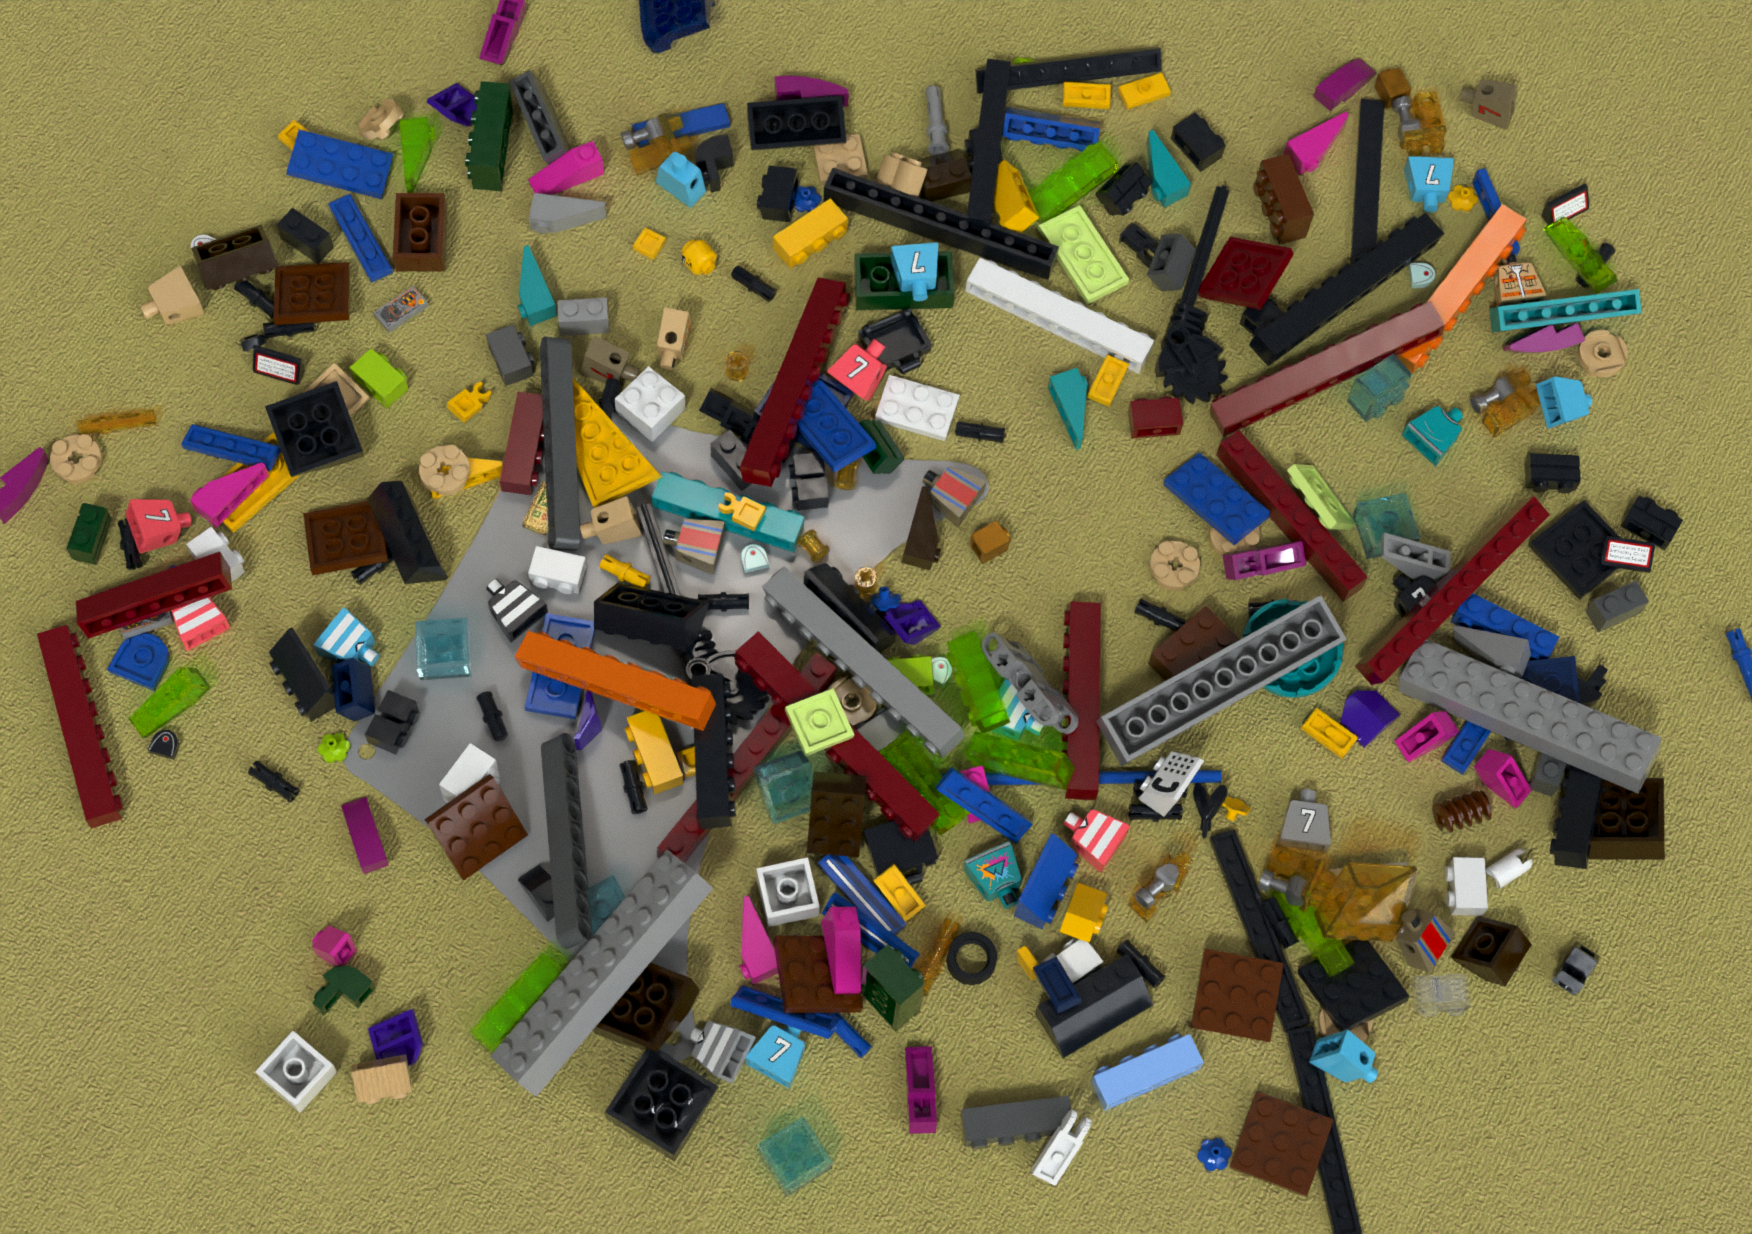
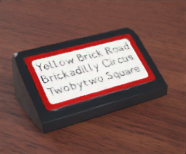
[1541,184,1590,228]
[252,346,305,385]
[1600,536,1655,573]

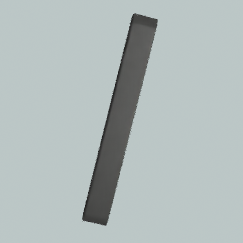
[540,336,580,551]
[541,733,592,949]

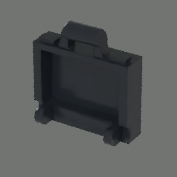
[858,307,932,374]
[863,821,939,885]

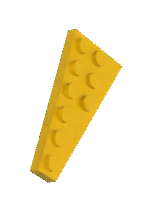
[572,377,662,508]

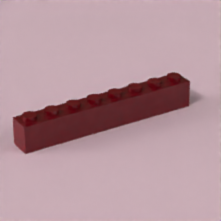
[1216,430,1368,602]
[1060,601,1101,800]
[37,625,124,829]

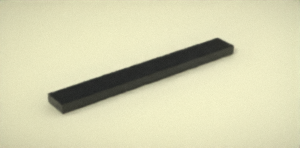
[975,47,1162,94]
[966,58,1011,225]
[1350,99,1384,265]
[1209,829,1310,1032]
[1286,1026,1362,1234]

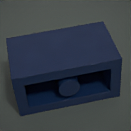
[332,658,375,722]

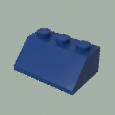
[1014,833,1079,930]

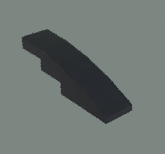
[699,387,796,462]

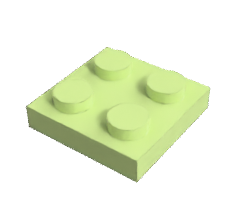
[785,688,854,756]

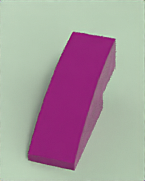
[479,0,527,66]
[1313,58,1376,111]
[774,76,849,107]
[1502,323,1586,353]
[0,447,49,524]
[1223,541,1306,580]
[341,797,389,874]
[905,1046,937,1134]

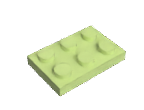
[1287,464,1356,530]

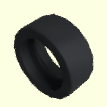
[946,932,997,985]

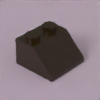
[917,150,972,202]
[1451,916,1532,987]

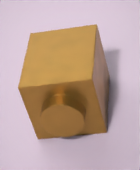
[1374,67,1411,109]
[969,521,1011,564]

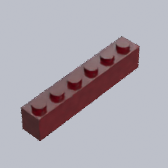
[76,551,232,639]

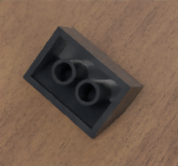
[269,627,335,722]

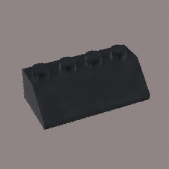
[746,96,846,151]
[367,481,448,584]
[804,563,896,654]
[594,583,709,650]
[1035,953,1153,1059]

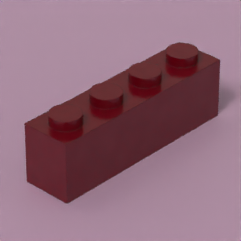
[500,392,544,495]

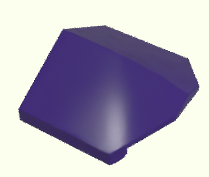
[427,83,477,127]
[885,600,941,645]
[574,690,602,751]
[1340,690,1400,748]
[368,1009,423,1066]

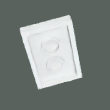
[875,375,960,441]

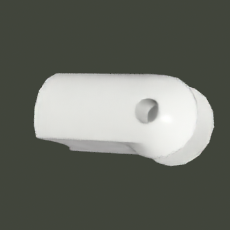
[1485,848,1533,889]

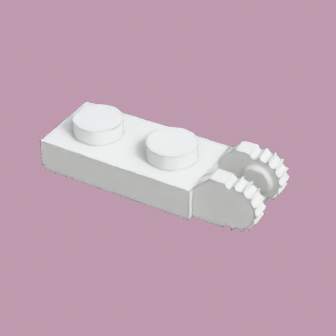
[1031,1109,1092,1186]

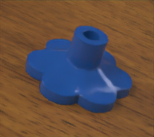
[795,186,821,212]
[870,586,901,611]
[1197,1138,1231,1171]

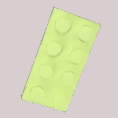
[1038,205,1129,304]

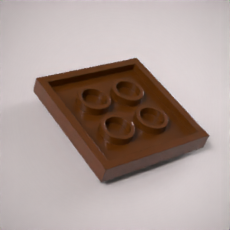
[273,262,350,325]
[303,501,388,576]
[424,774,528,881]
[773,935,863,1013]
[1190,949,1283,1042]
[1230,1092,1334,1197]

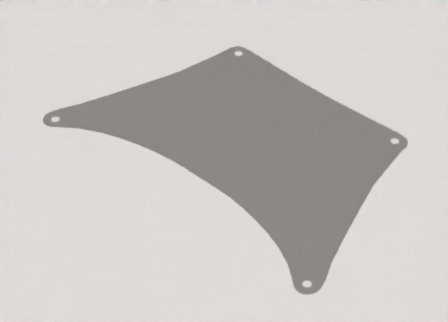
[343,405,989,1061]

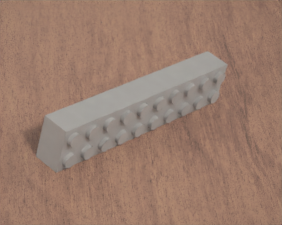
[1096,595,1347,766]
[1399,639,1662,793]
[490,850,713,1096]

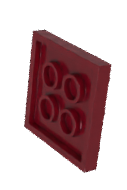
[1198,237,1294,310]

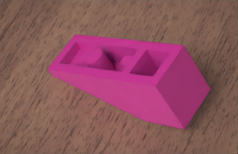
[1284,112,1348,175]
[528,141,604,195]
[190,462,269,528]
[739,896,778,985]
[821,907,861,994]

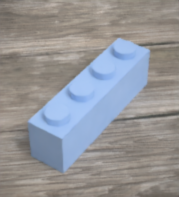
[1091,1034,1204,1111]

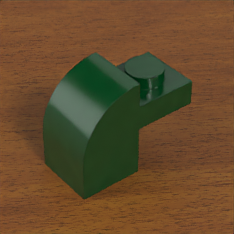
[312,966,376,1016]

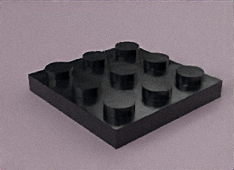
[1528,500,1620,600]
[1297,935,1409,1032]

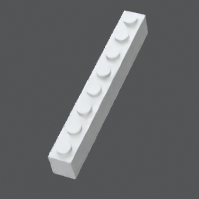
[965,258,1154,374]

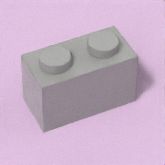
[558,297,609,336]

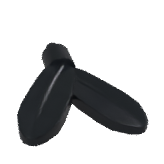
[1193,783,1228,838]

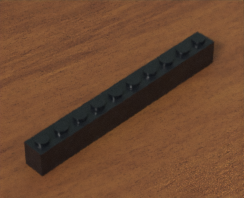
[823,168,1059,280]
[1249,213,1444,366]

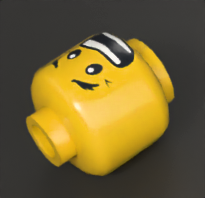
[681,239,717,275]

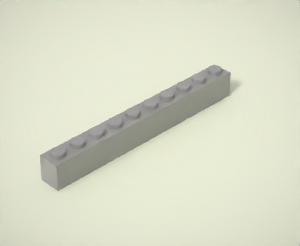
[762,566,965,758]

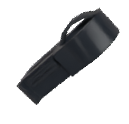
[1119,223,1159,267]

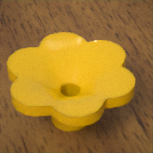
[1447,185,1478,212]
[1222,796,1251,821]

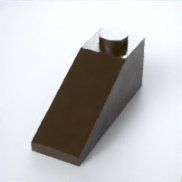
[901,486,941,570]

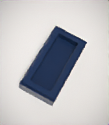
[1033,956,1082,1014]

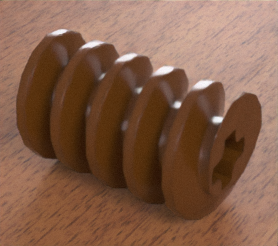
[1432,790,1492,833]

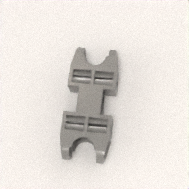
[982,632,1078,734]

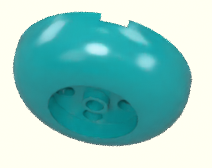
[1242,599,1343,698]

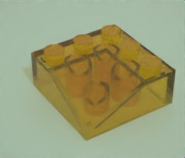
[1314,862,1418,942]

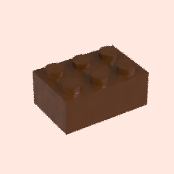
[1253,153,1314,245]
[393,193,448,272]
[1148,606,1240,681]

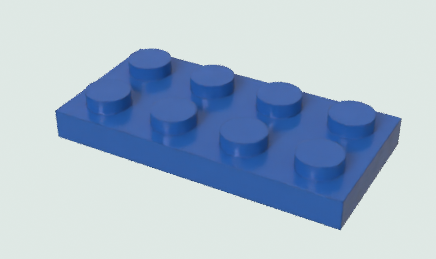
[287,129,393,199]
[797,379,876,473]
[1164,452,1270,545]
[525,613,595,719]

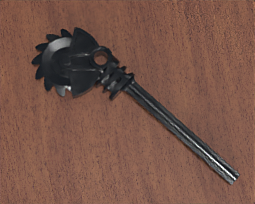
[1155,185,1230,404]
[636,503,768,725]

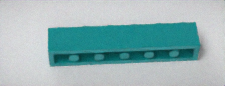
[1489,289,1642,333]
[652,471,804,553]

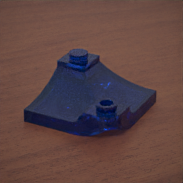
[639,0,715,53]

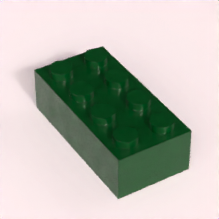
[465,81,513,191]
[854,251,954,310]
[861,944,924,1032]

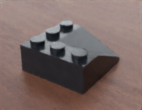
[265,381,364,477]
[605,1050,718,1162]

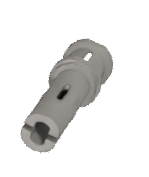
[925,86,949,155]

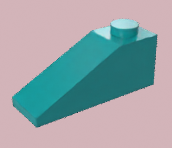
[1146,129,1191,208]
[517,245,557,326]
[1048,368,1088,450]

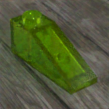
[399,117,436,193]
[129,667,211,738]

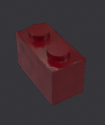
[1128,396,1183,439]

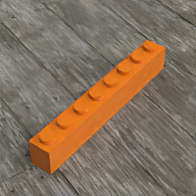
[1391,204,1527,373]
[514,630,716,731]

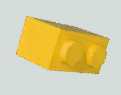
[1059,883,1109,943]

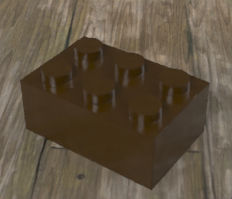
[191,225,278,290]
[807,772,866,857]

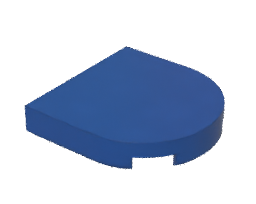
[107,633,170,692]

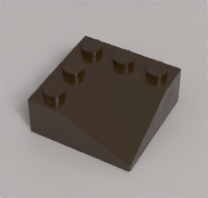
[1589,778,1665,860]
[593,962,700,1052]

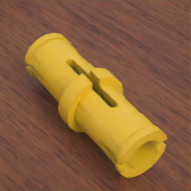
[599,554,651,588]

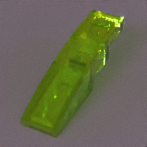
[1543,216,1618,293]
[1271,890,1354,977]

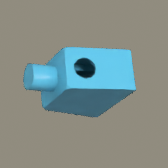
[656,151,706,208]
[1536,377,1592,429]
[1309,1030,1378,1083]

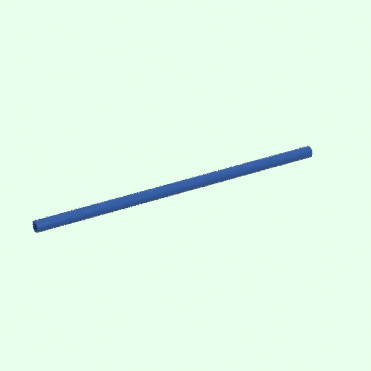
[900,770,1222,786]

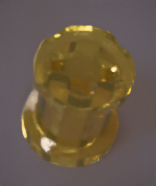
[726,351,748,382]
[834,461,859,490]
[797,529,830,563]
[854,567,877,597]

